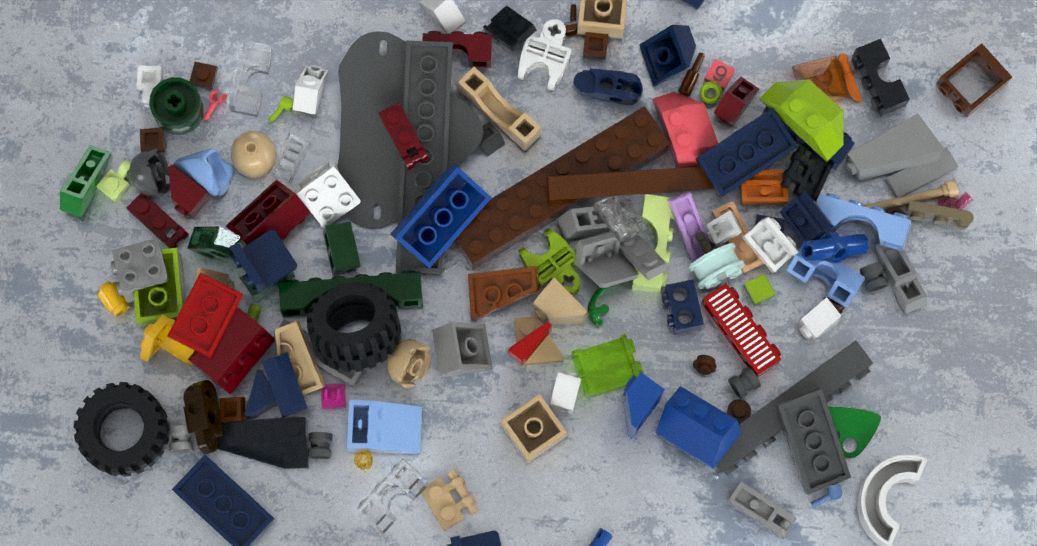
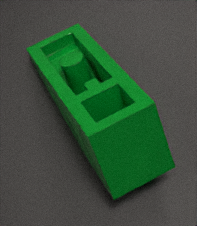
[60,145,111,217]

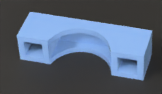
[817,193,911,251]

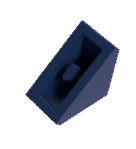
[244,369,278,420]

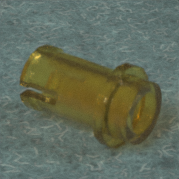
[354,450,373,470]

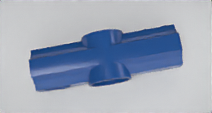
[801,232,869,263]

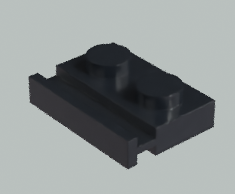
[483,5,537,52]

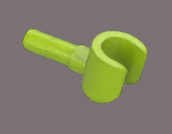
[267,96,294,123]

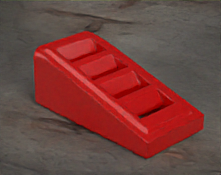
[508,322,552,365]

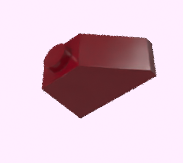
[714,77,759,126]
[168,165,211,219]

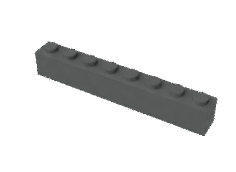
[714,340,873,476]

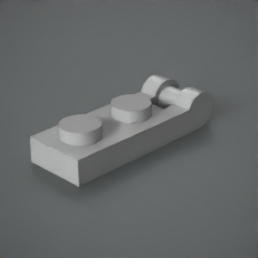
[727,481,797,539]

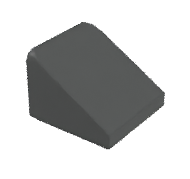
[479,122,505,156]

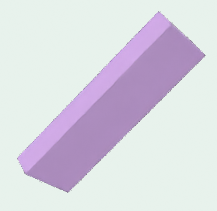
[667,191,713,263]

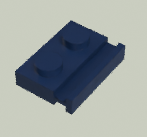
[779,190,834,243]

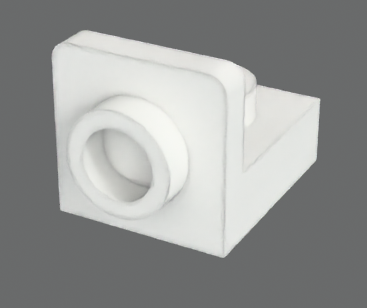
[706,211,743,247]

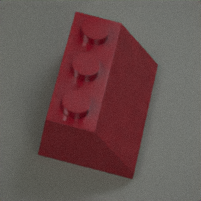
[225,179,311,247]
[188,307,276,394]

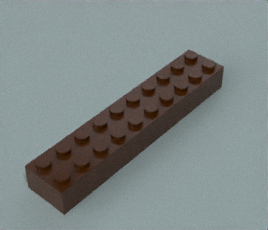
[454,106,670,270]

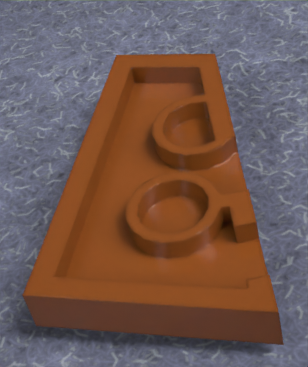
[468,266,539,321]

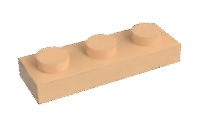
[711,201,764,274]

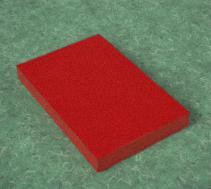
[167,272,243,358]

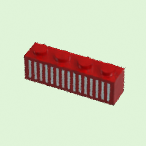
[701,283,781,377]

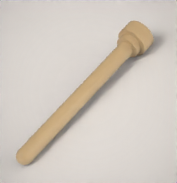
[864,179,959,210]

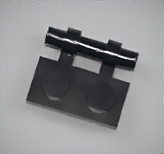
[780,145,833,202]

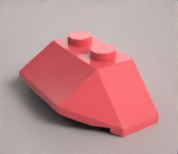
[652,92,718,168]

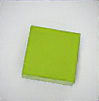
[743,274,776,306]

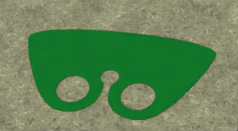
[828,406,881,458]

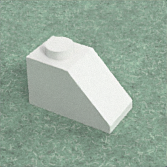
[799,297,841,342]

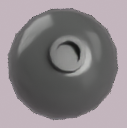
[127,148,170,196]

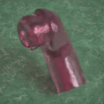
[938,192,973,210]

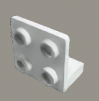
[294,159,361,228]

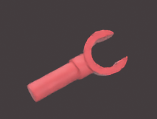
[203,90,227,121]

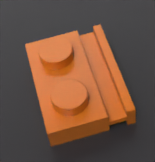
[740,170,789,205]

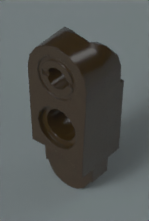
[183,380,223,454]

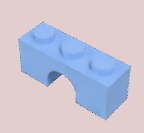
[786,248,865,308]

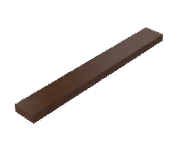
[546,166,714,200]

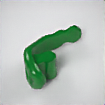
[587,283,620,326]

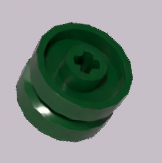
[149,77,204,135]

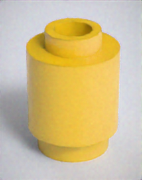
[97,281,131,317]

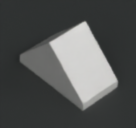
[419,0,466,34]

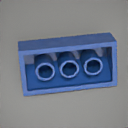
[390,164,492,269]

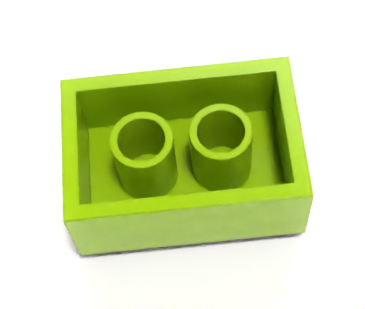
[133,248,185,328]

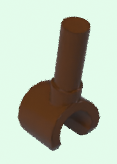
[564,4,577,36]

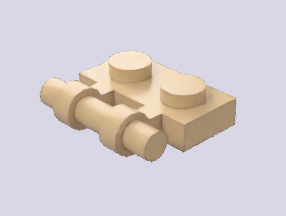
[420,469,479,531]

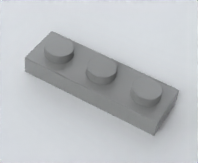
[619,232,669,280]

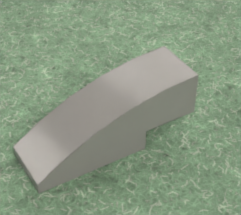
[875,243,927,314]

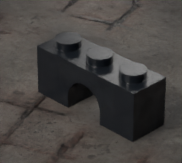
[852,39,910,116]

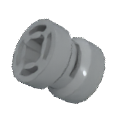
[169,425,193,453]

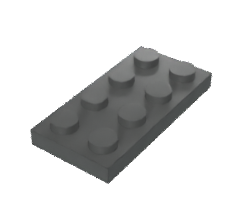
[775,388,851,495]

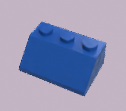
[623,372,665,439]
[656,386,742,469]

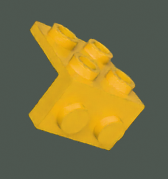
[139,314,194,366]

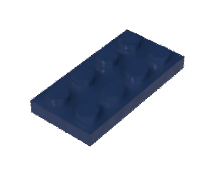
[695,108,798,198]
[172,455,275,546]

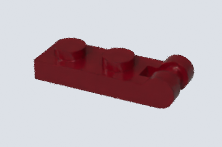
[378,102,429,170]
[126,193,189,248]

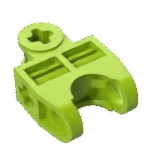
[518,228,580,297]

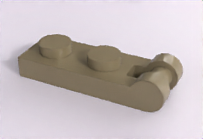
[905,201,974,230]

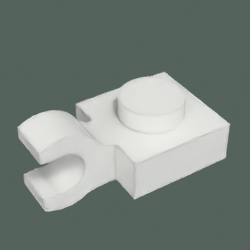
[136,65,162,107]

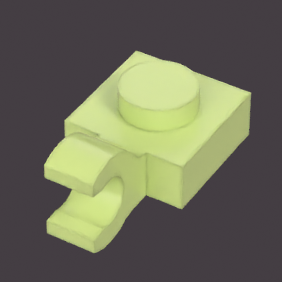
[96,160,131,203]

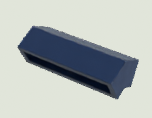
[262,352,308,417]

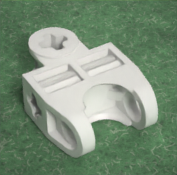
[518,19,572,91]

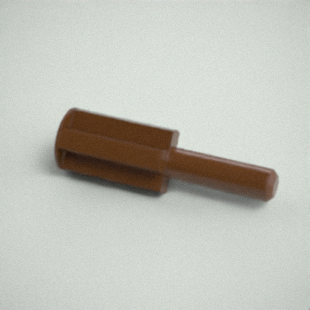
[678,52,705,97]

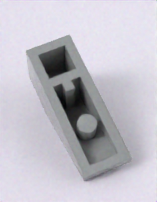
[557,202,635,240]

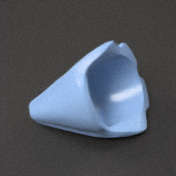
[173,148,234,196]

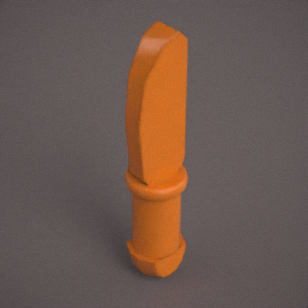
[838,53,861,102]

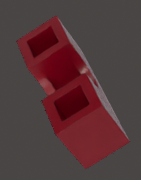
[422,31,492,68]

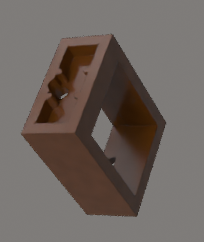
[936,43,1012,117]

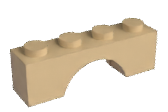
[458,67,541,151]

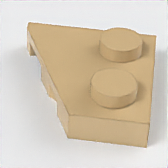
[514,316,564,366]

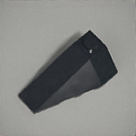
[217,417,309,469]

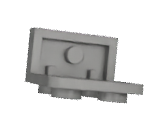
[575,231,638,288]
[111,239,168,303]

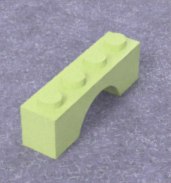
[632,194,674,293]

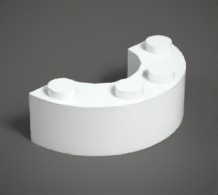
[857,455,928,546]

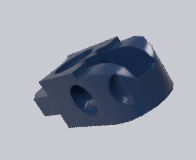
[573,68,643,105]

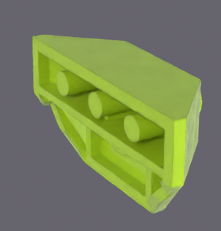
[759,79,844,162]

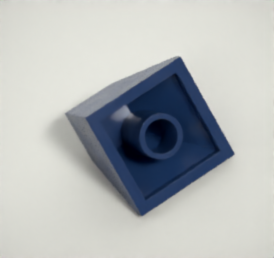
[639,25,696,86]

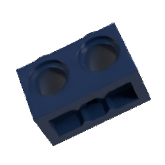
[661,279,704,335]

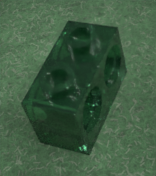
[187,226,242,259]

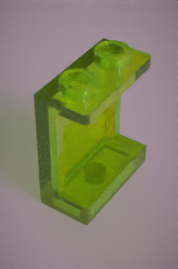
[571,334,643,399]

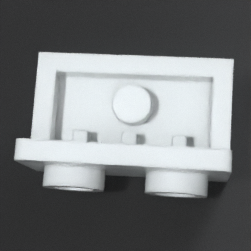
[742,217,798,273]

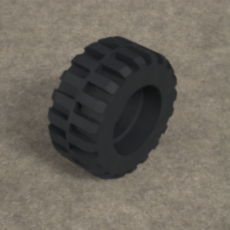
[307,281,401,372]
[73,382,170,477]

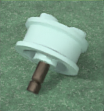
[688,231,745,291]

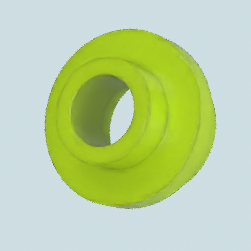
[700,81,723,104]

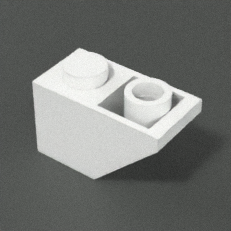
[293,65,328,114]
[550,371,581,414]

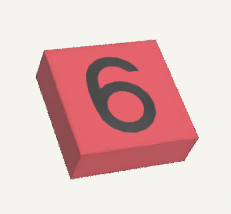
[704,59,735,91]

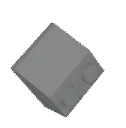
[432,322,493,376]

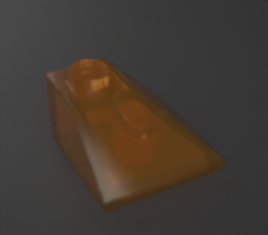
[792,55,849,102]

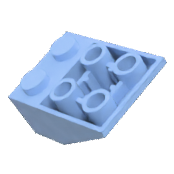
[347,400,422,454]

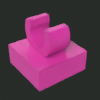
[321,383,346,410]

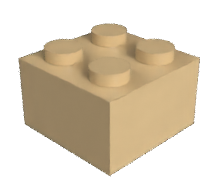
[577,0,627,39]
[500,394,567,464]

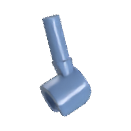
[811,484,842,508]

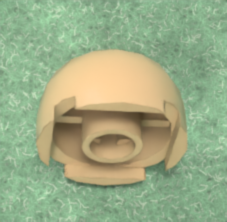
[231,131,277,178]
[387,339,432,388]

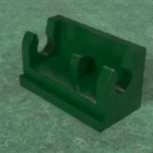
[323,221,361,276]

